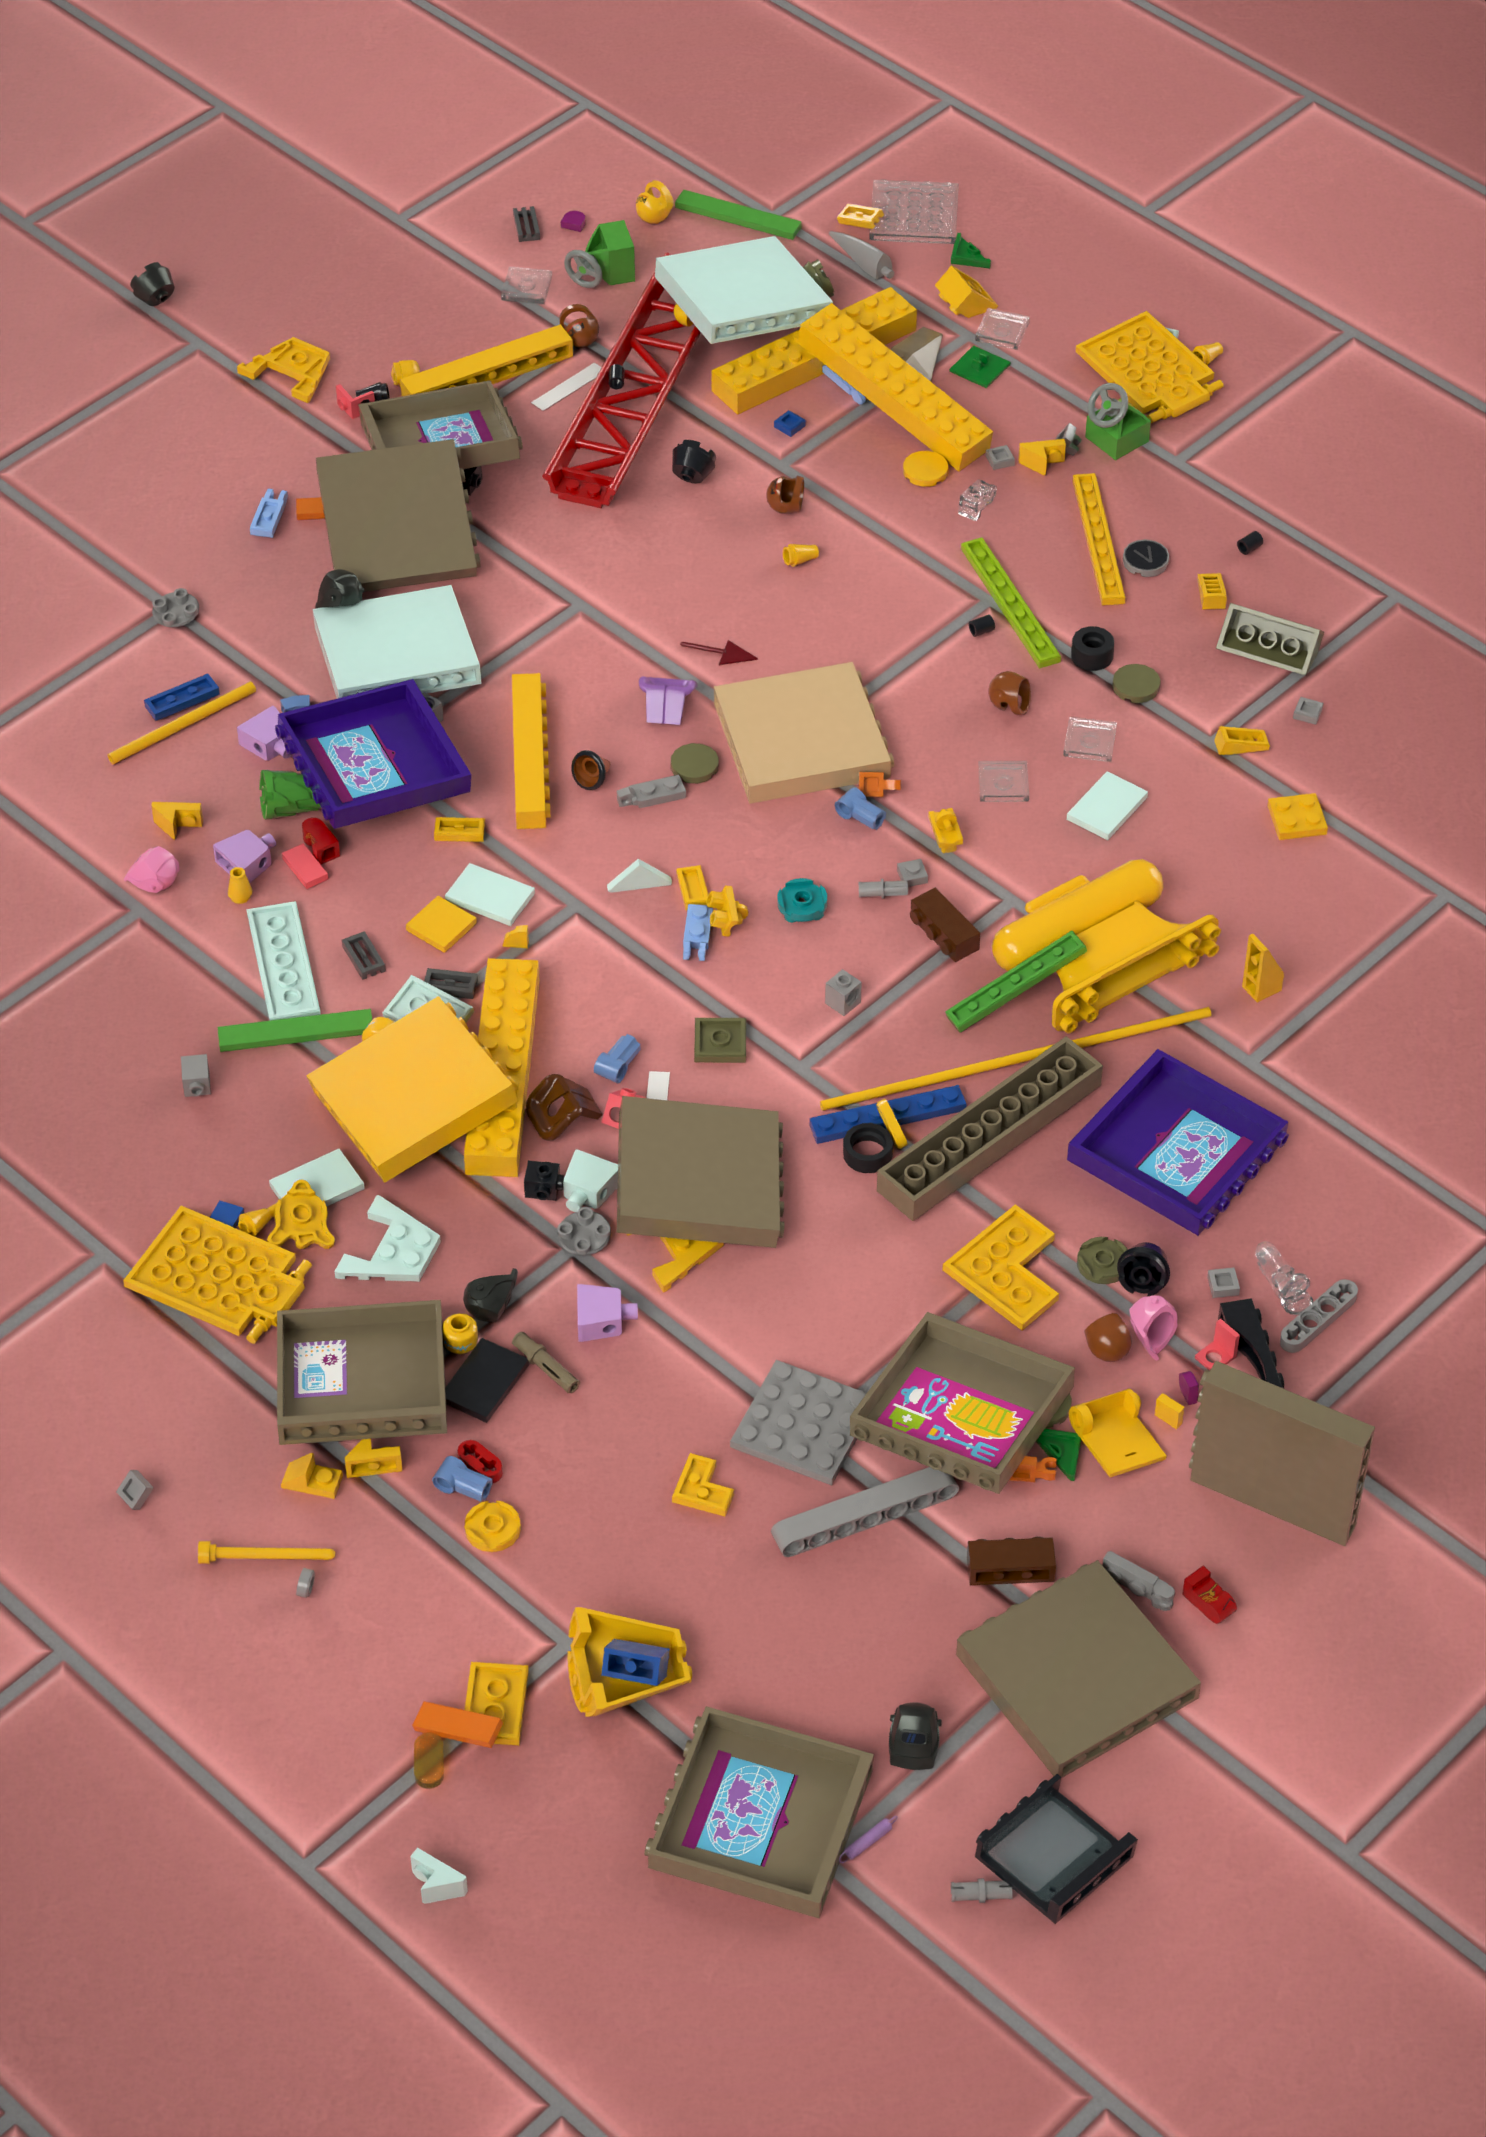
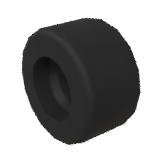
[1071,626,1114,671]

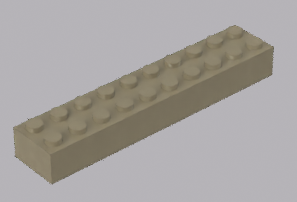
[877,1036,1103,1221]

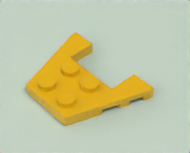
[237,337,330,403]
[627,1234,724,1292]

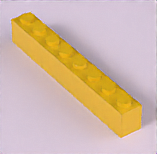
[400,324,573,396]
[512,673,551,829]

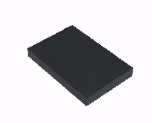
[445,1338,529,1423]

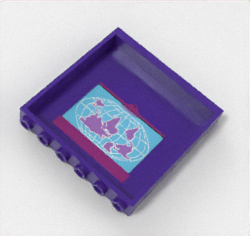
[275,679,472,829]
[1067,1049,1289,1236]

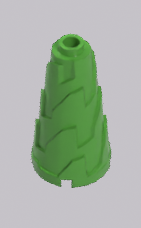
[259,770,321,820]

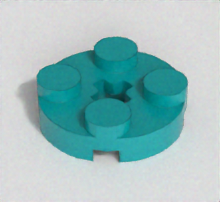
[777,878,827,923]

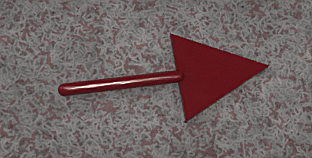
[680,640,758,665]

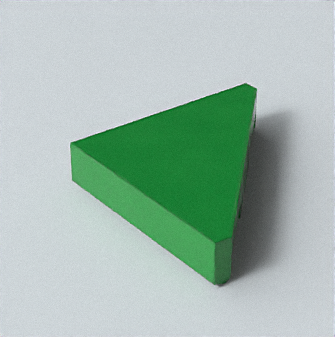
[951,233,991,269]
[1036,1428,1081,1481]

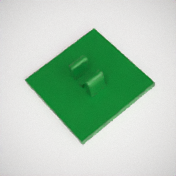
[949,346,1011,388]

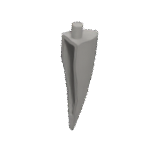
[829,231,894,280]

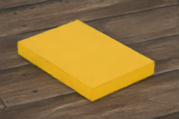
[464,1662,529,1746]

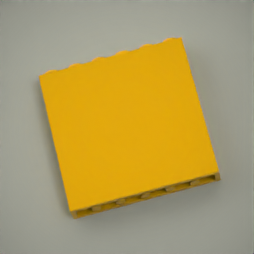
[306,996,519,1183]

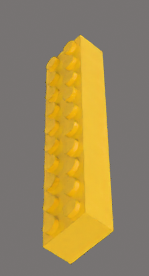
[711,287,917,415]
[798,303,993,472]
[464,958,540,1177]

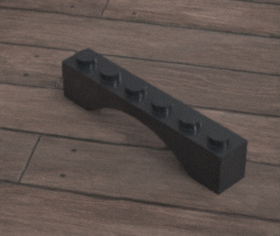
[1218,1298,1284,1389]

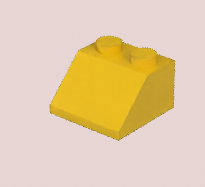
[935,265,998,318]

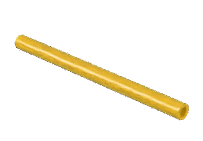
[107,681,256,765]

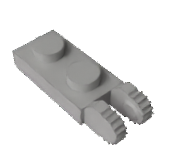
[1102,1551,1175,1611]

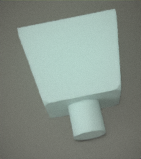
[563,1149,618,1212]

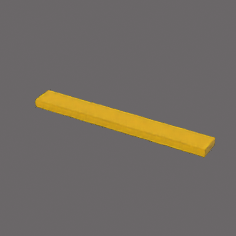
[1072,473,1125,606]

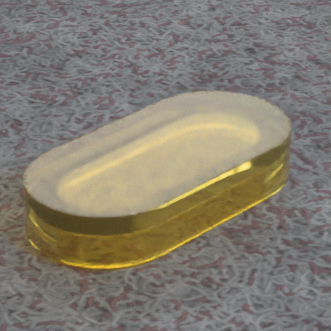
[414,1733,444,1789]

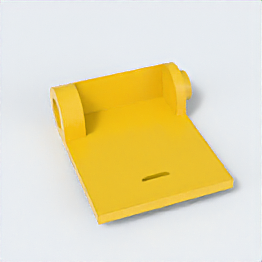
[1069,1389,1167,1478]

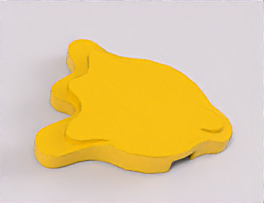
[267,1180,335,1249]

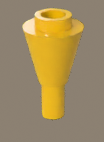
[238,1203,277,1236]

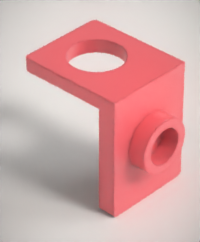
[336,384,375,419]
[602,1088,645,1129]
[1195,1319,1240,1370]

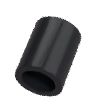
[608,364,625,390]
[1237,531,1263,555]
[969,614,995,637]

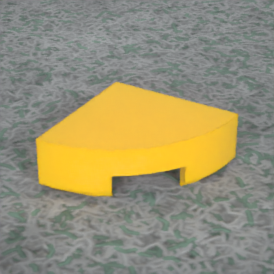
[503,925,529,949]

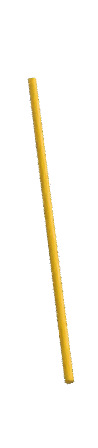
[820,1007,1211,1111]

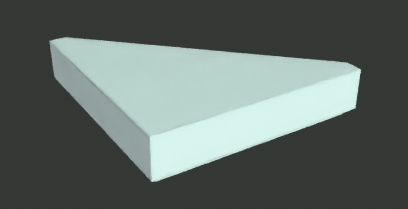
[607,859,672,893]

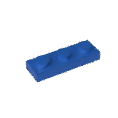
[144,674,220,721]

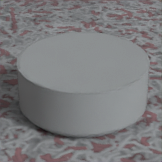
[296,1568,315,1598]

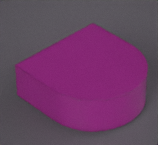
[561,211,585,232]
[1179,1371,1199,1405]

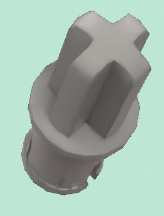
[859,879,908,899]

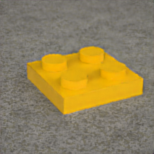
[1267,793,1328,840]

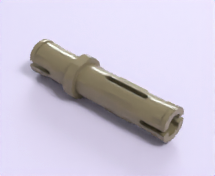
[512,1332,580,1393]

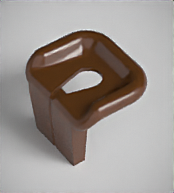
[526,1074,603,1141]

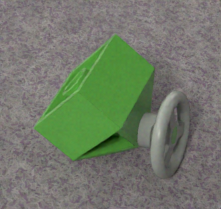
[564,220,635,288]
[1085,383,1151,460]

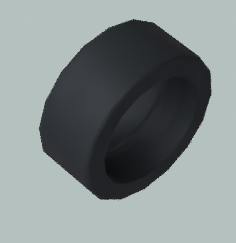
[843,1123,893,1173]

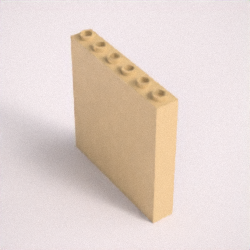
[714,662,894,804]

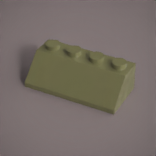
[1216,603,1324,676]

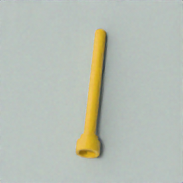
[198,1541,335,1564]

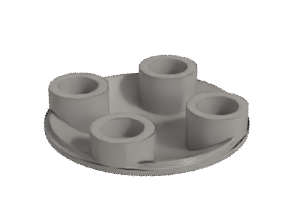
[152,588,199,627]
[557,1207,611,1255]

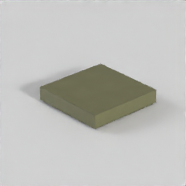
[694,1018,746,1063]

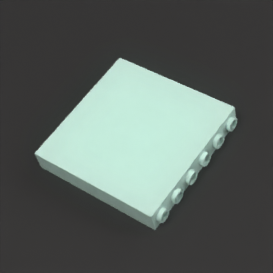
[655,236,833,344]
[313,585,482,699]

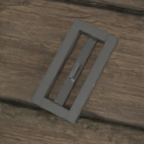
[513,206,540,242]
[342,931,386,980]
[424,968,478,999]

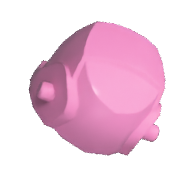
[124,846,179,893]
[1129,1296,1178,1361]

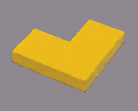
[672,1453,734,1517]

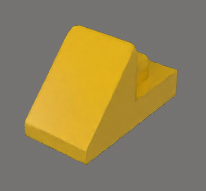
[1018,439,1066,475]
[151,802,203,840]
[344,1439,402,1478]
[281,1453,343,1499]

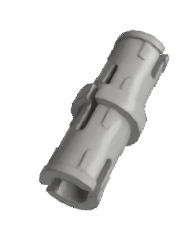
[951,1878,1012,1903]

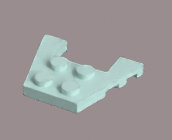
[334,1195,441,1282]

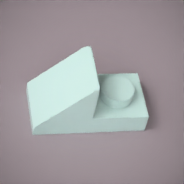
[410,1847,468,1904]

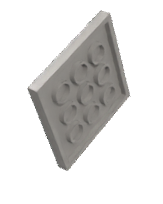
[730,1360,867,1486]

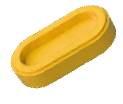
[876,1098,908,1149]

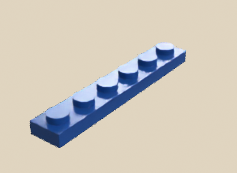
[809,1085,967,1144]

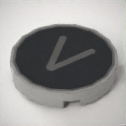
[1123,539,1169,577]

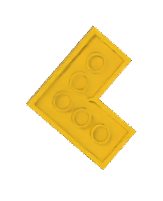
[942,1204,1059,1331]

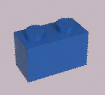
[601,1639,670,1686]

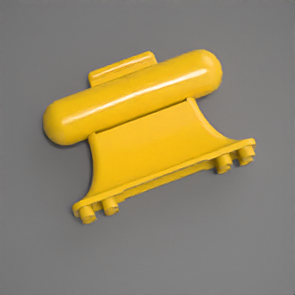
[991,859,1221,1034]

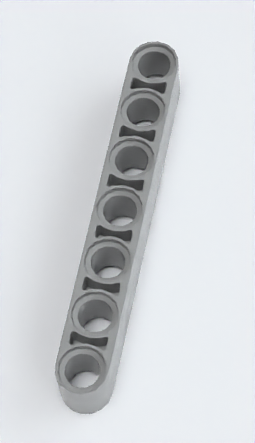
[771,1467,959,1557]

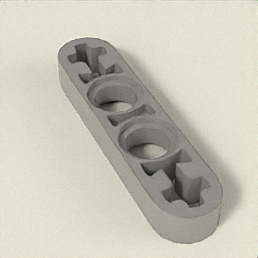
[1280,1279,1358,1353]

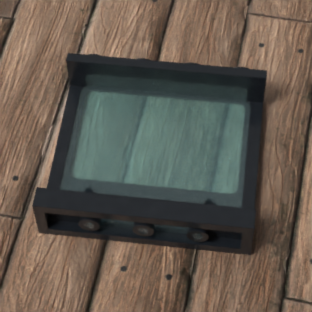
[975,1774,1138,1924]

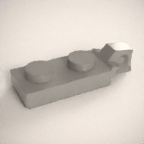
[617,775,686,808]

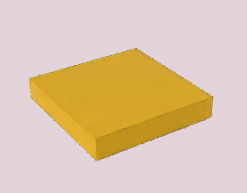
[406,896,477,953]

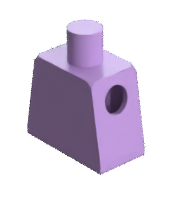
[237,706,291,761]
[213,830,276,883]
[577,1284,638,1342]

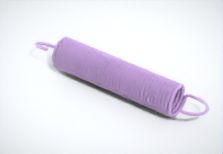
[839,1816,898,1863]

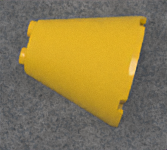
[567,1607,692,1717]

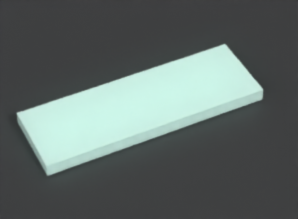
[246,901,321,1021]

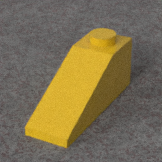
[1242,934,1284,1003]

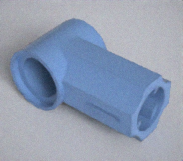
[834,788,886,830]
[594,1034,641,1084]
[432,1456,492,1502]

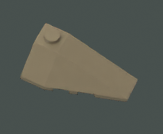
[891,327,943,381]

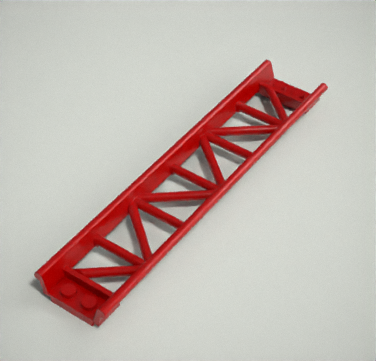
[542,252,701,508]

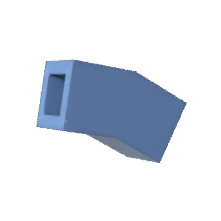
[280,695,311,713]

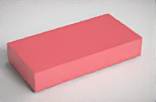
[282,843,328,889]

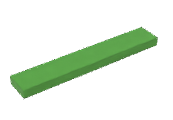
[675,190,801,240]
[945,931,1087,1033]
[217,1009,372,1052]

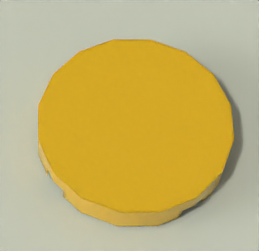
[903,451,948,487]
[464,1500,521,1552]

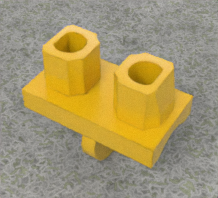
[928,808,963,853]
[706,885,749,937]

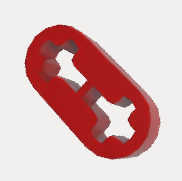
[457,1440,503,1484]

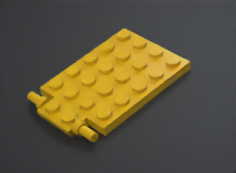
[1075,311,1224,423]
[123,1206,312,1344]

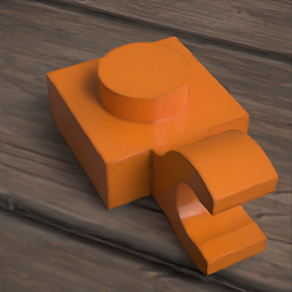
[859,772,901,797]
[1009,1455,1057,1482]

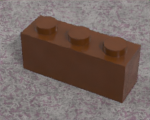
[910,887,981,962]
[967,1537,1056,1586]

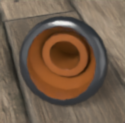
[571,750,611,790]

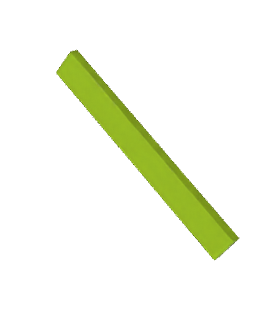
[961,537,1061,669]

